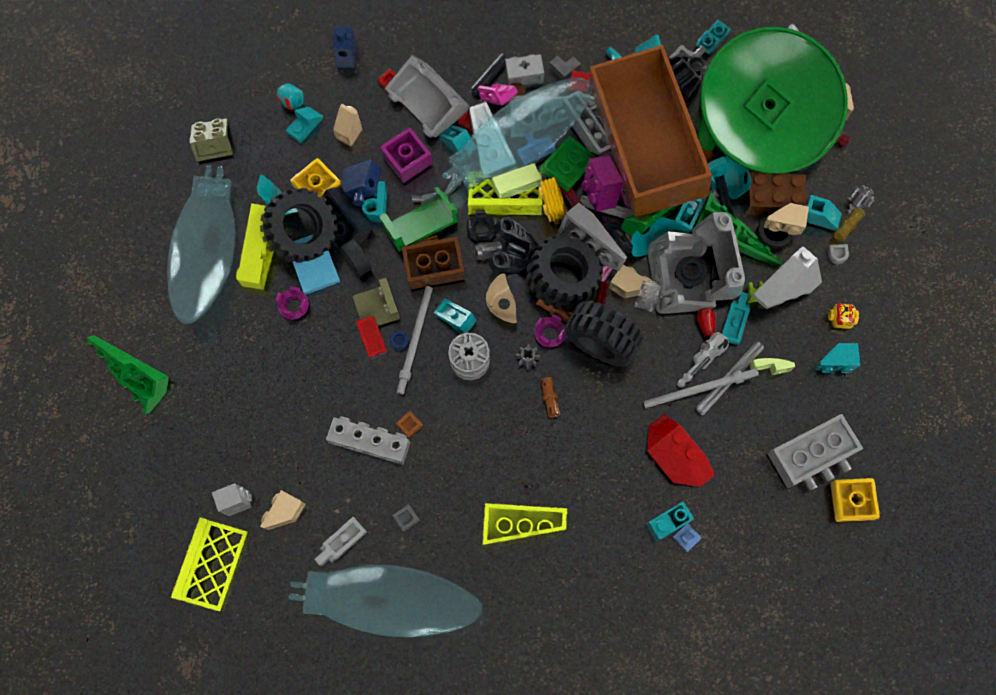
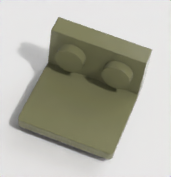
[190,118,232,161]
[353,278,400,326]

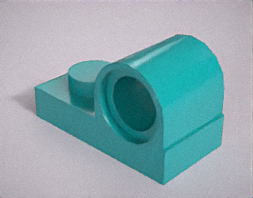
[362,181,387,223]
[433,299,477,334]

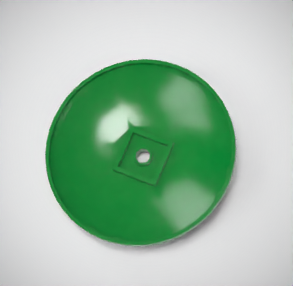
[700,27,848,174]

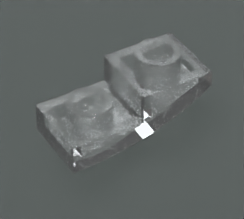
[634,280,662,312]

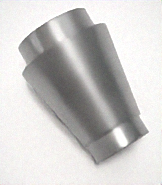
[473,241,502,261]

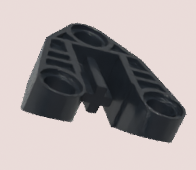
[669,55,705,107]
[488,217,539,273]

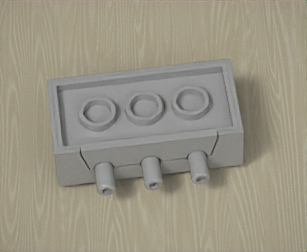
[767,414,863,490]

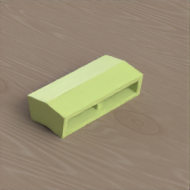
[491,163,542,198]

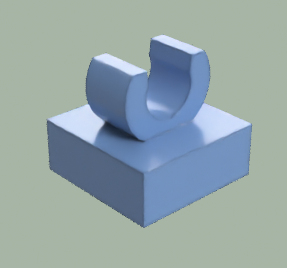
[672,523,701,552]

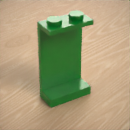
[379,187,458,252]

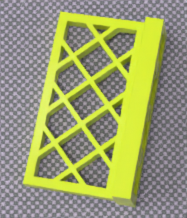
[468,172,542,215]
[171,518,248,611]

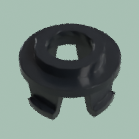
[467,209,497,242]
[675,256,707,289]

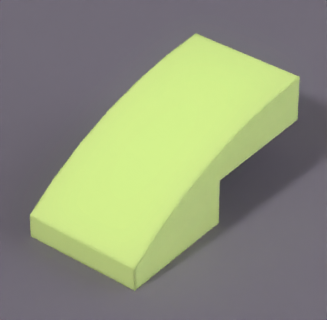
[749,358,795,375]

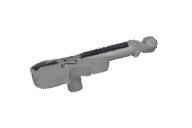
[677,332,729,388]

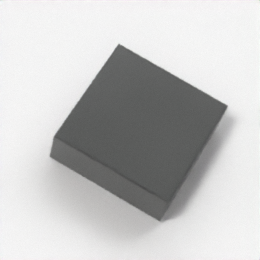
[392,504,420,532]

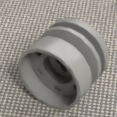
[448,333,490,380]

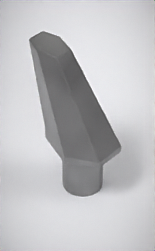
[442,172,461,196]
[412,191,437,205]

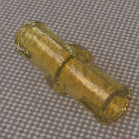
[834,208,865,242]

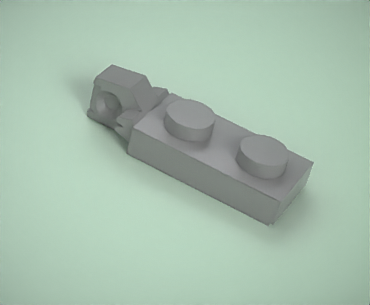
[315,517,367,566]

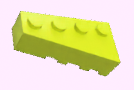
[236,203,274,290]
[483,503,567,545]

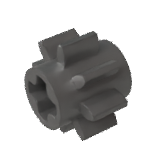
[851,185,874,208]
[516,344,540,369]

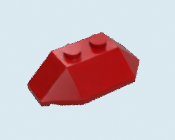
[647,414,715,487]

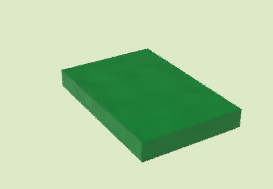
[539,136,597,192]

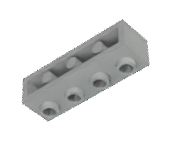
[326,416,410,465]

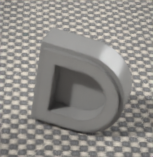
[827,244,849,264]

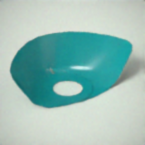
[724,156,751,199]
[257,175,298,215]
[631,217,676,257]

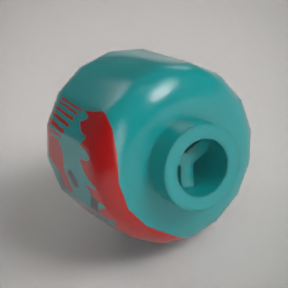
[276,83,304,110]

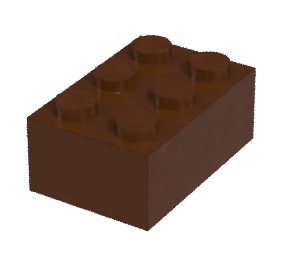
[745,172,806,216]
[402,237,465,289]

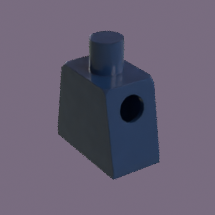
[333,27,356,68]
[343,159,382,206]

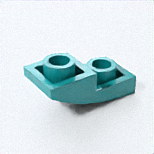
[695,19,731,55]

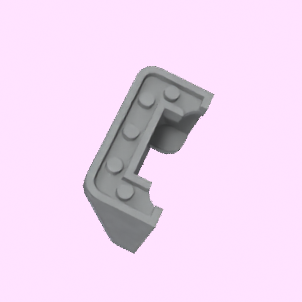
[385,55,470,138]
[692,212,745,301]
[648,231,716,314]

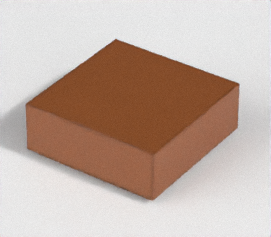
[395,411,423,439]

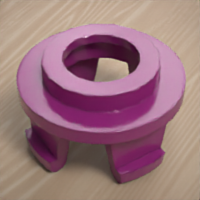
[275,286,309,320]
[534,314,566,347]

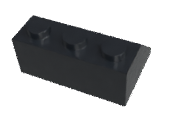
[322,187,374,255]

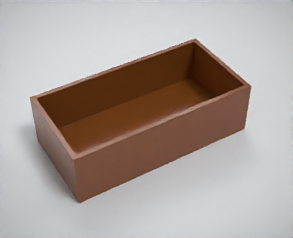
[590,45,712,218]

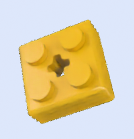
[290,158,342,197]
[538,177,567,226]
[831,478,880,522]

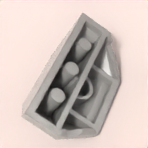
[563,91,611,155]

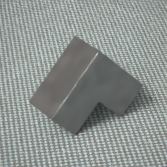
[549,56,581,82]

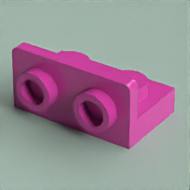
[477,83,518,105]

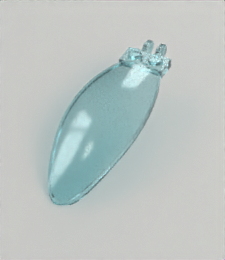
[442,78,592,190]
[167,165,235,324]
[288,565,483,637]

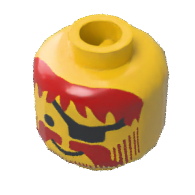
[828,303,859,329]

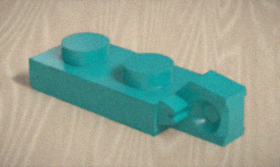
[721,292,750,345]

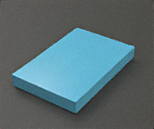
[293,235,340,295]

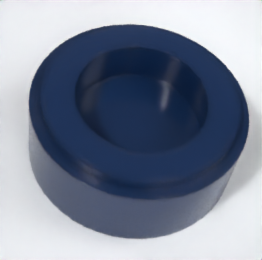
[390,331,409,351]

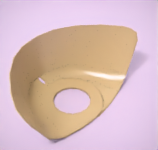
[486,273,517,323]

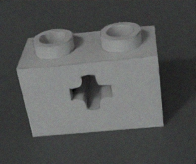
[506,55,544,85]
[212,483,252,516]

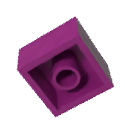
[380,127,433,183]
[582,156,624,212]

